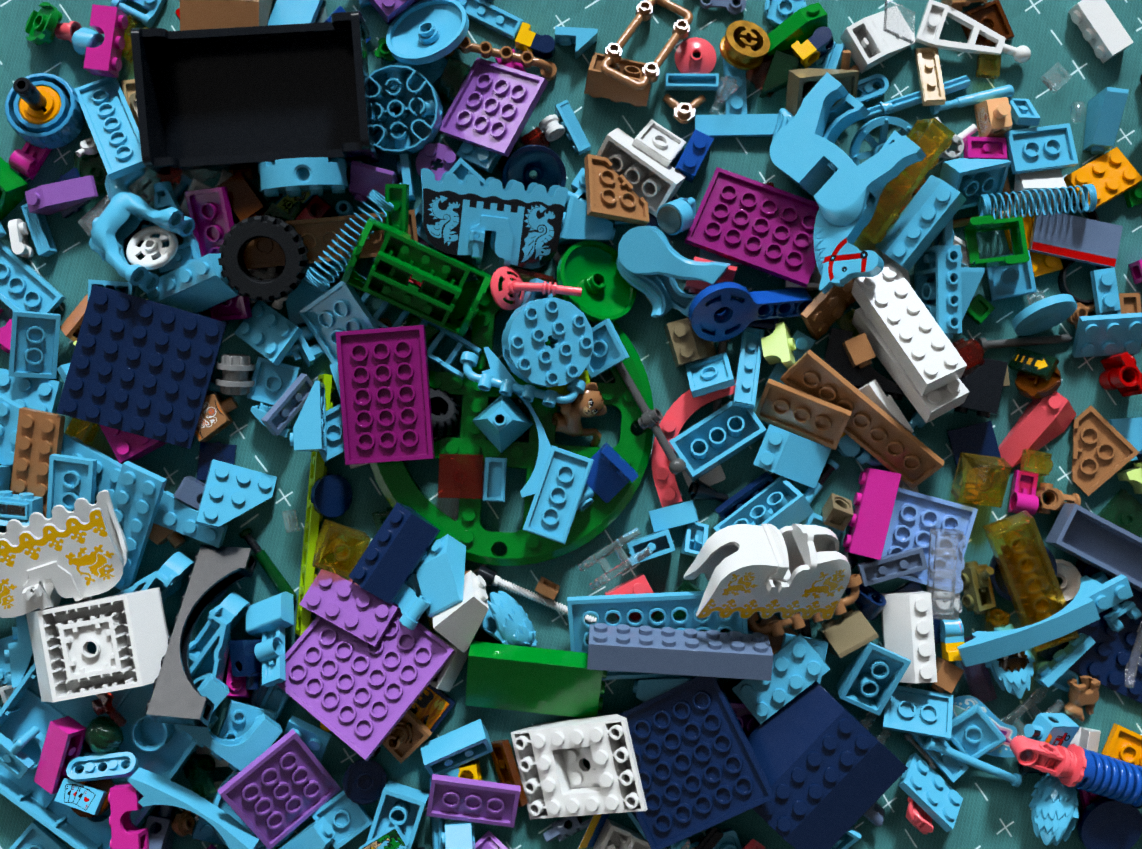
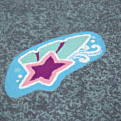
[952,695,1017,758]

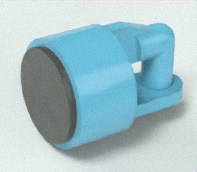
[657,197,696,236]

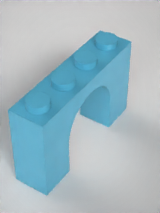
[174,673,283,773]

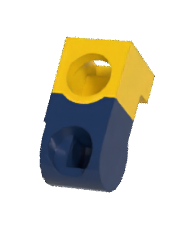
[515,22,555,59]
[791,26,834,68]

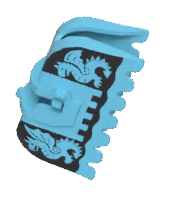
[421,168,568,269]

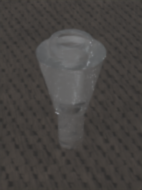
[709,75,739,115]

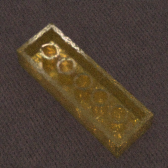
[857,118,955,245]
[983,510,1079,653]

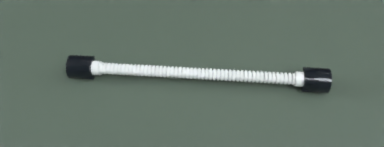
[477,565,597,622]

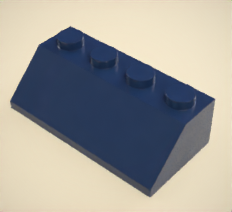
[349,502,440,605]

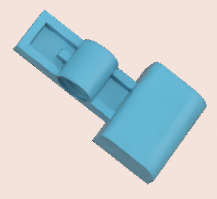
[246,591,294,687]

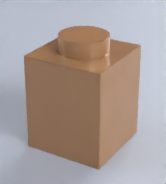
[842,333,876,369]
[931,657,964,694]

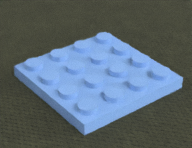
[871,487,978,592]

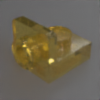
[1020,449,1053,477]

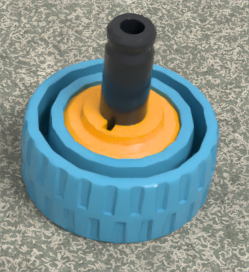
[5,73,85,149]

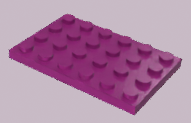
[685,167,819,288]
[336,325,435,465]

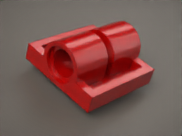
[1099,351,1142,397]

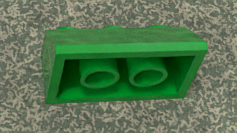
[0,157,28,220]

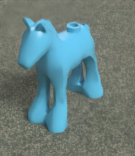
[89,168,195,293]

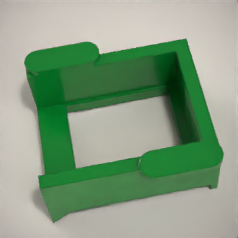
[963,215,1030,268]

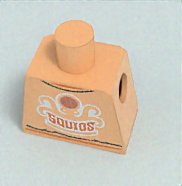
[974,97,1013,138]

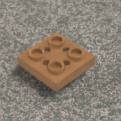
[382,709,432,763]

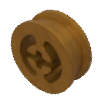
[719,20,770,70]

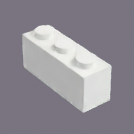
[1068,0,1134,63]

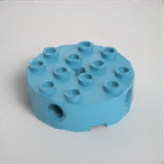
[369,65,443,156]
[257,157,349,198]
[501,297,594,387]

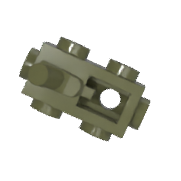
[957,561,996,615]

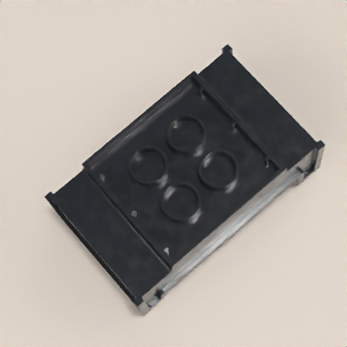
[131,10,379,175]

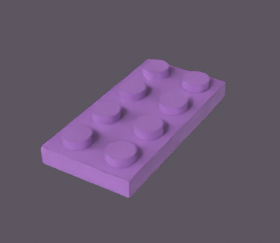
[299,567,399,648]
[426,774,521,828]

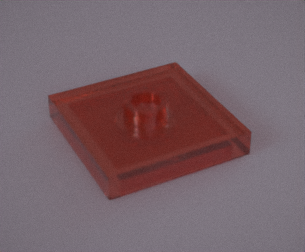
[438,454,484,499]

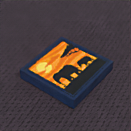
[408,684,456,733]

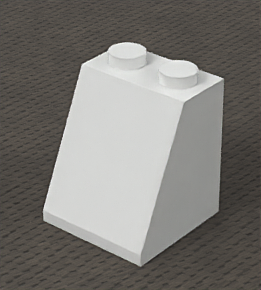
[432,570,489,653]

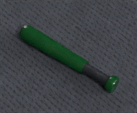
[239,528,297,600]

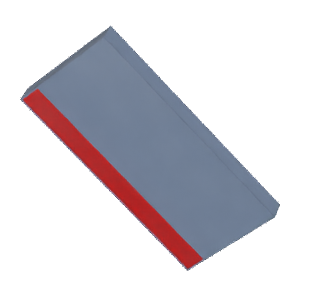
[1028,208,1123,268]

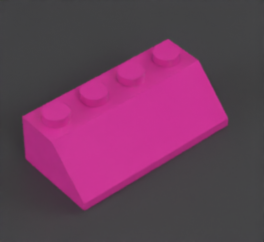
[843,468,902,560]

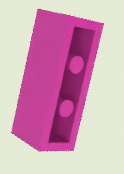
[34,716,87,794]

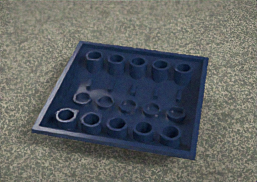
[747,681,908,849]

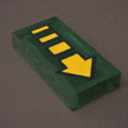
[1008,348,1059,380]

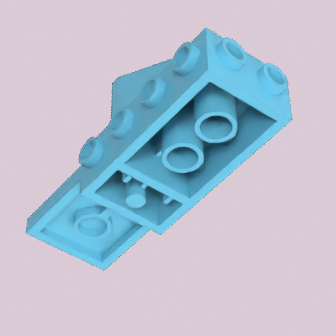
[914,216,985,339]

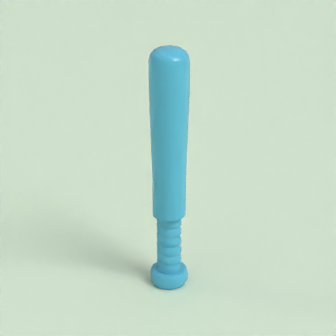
[930,85,1014,115]

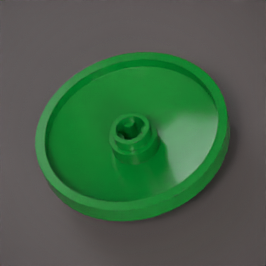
[557,240,637,323]

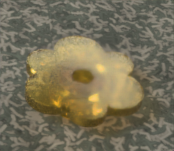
[985,608,1010,627]

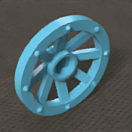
[849,116,921,191]

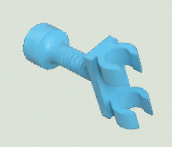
[1090,572,1142,633]

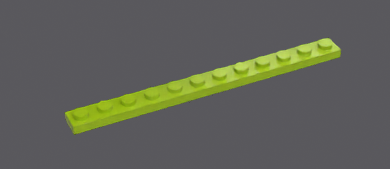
[295,374,335,636]

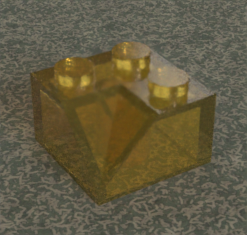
[951,452,1012,508]
[312,519,371,578]

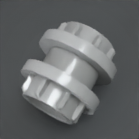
[215,354,255,395]

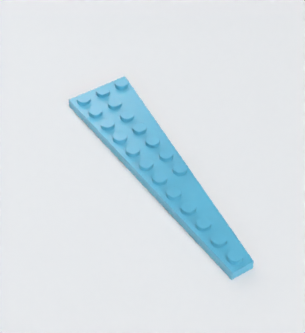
[0,395,228,548]

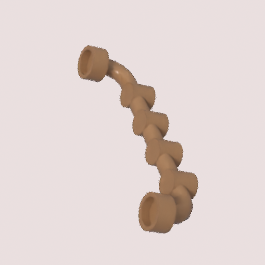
[445,36,557,81]
[747,574,863,637]

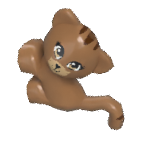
[552,382,607,447]

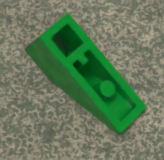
[767,2,828,56]

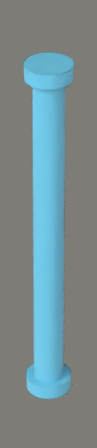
[924,737,1022,787]

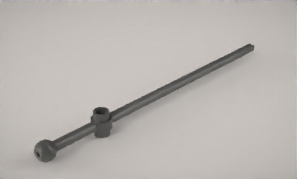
[553,249,686,475]

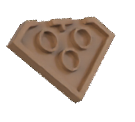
[584,154,649,226]
[1071,405,1140,496]

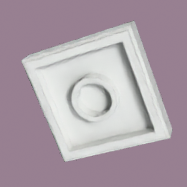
[632,119,686,168]

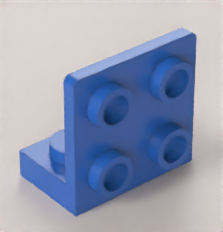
[586,442,639,503]

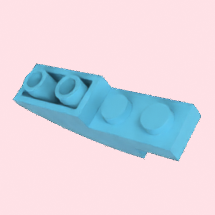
[4,614,33,691]

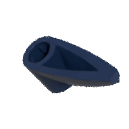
[845,574,887,620]

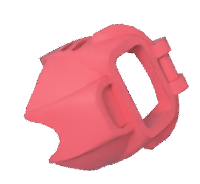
[906,796,934,835]

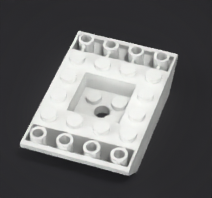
[26,587,169,703]
[511,714,648,820]

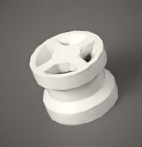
[539,114,565,142]

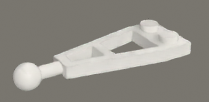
[914,0,1031,63]

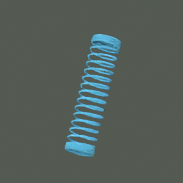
[978,184,1097,220]
[305,189,394,292]

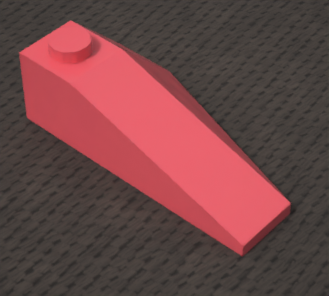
[998,391,1076,470]

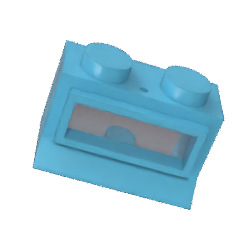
[0,490,43,526]

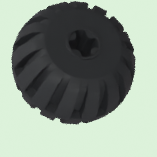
[430,388,460,441]

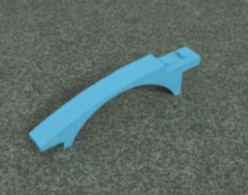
[482,347,551,498]
[957,574,1133,667]
[127,767,259,849]

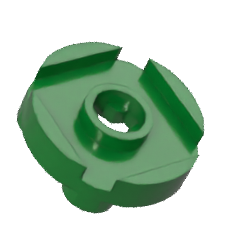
[25,2,63,45]

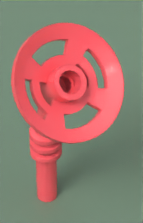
[490,266,582,310]

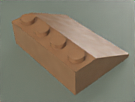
[180,0,273,31]

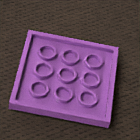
[439,57,548,157]
[217,729,341,849]

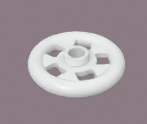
[126,226,178,270]

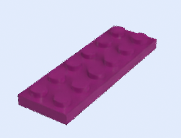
[185,186,252,321]

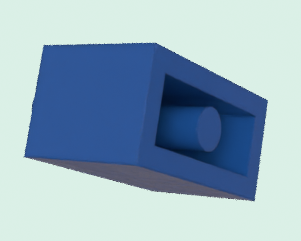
[675,129,714,183]

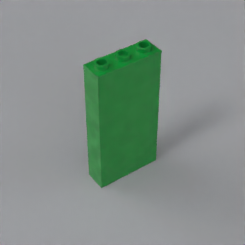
[465,641,607,718]

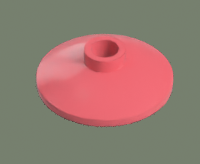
[674,37,717,74]

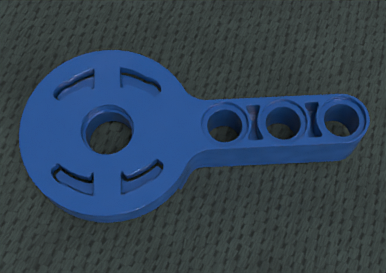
[688,282,813,342]

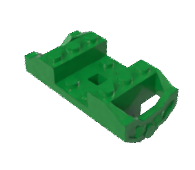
[341,218,492,337]

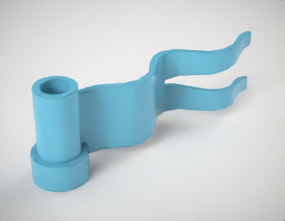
[394,584,431,630]

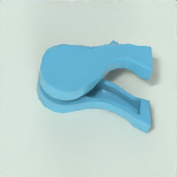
[616,226,731,318]

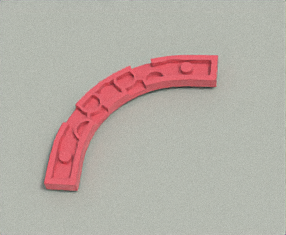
[651,380,735,508]

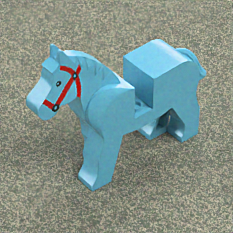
[770,72,926,294]

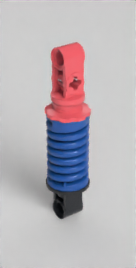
[1010,736,1142,809]

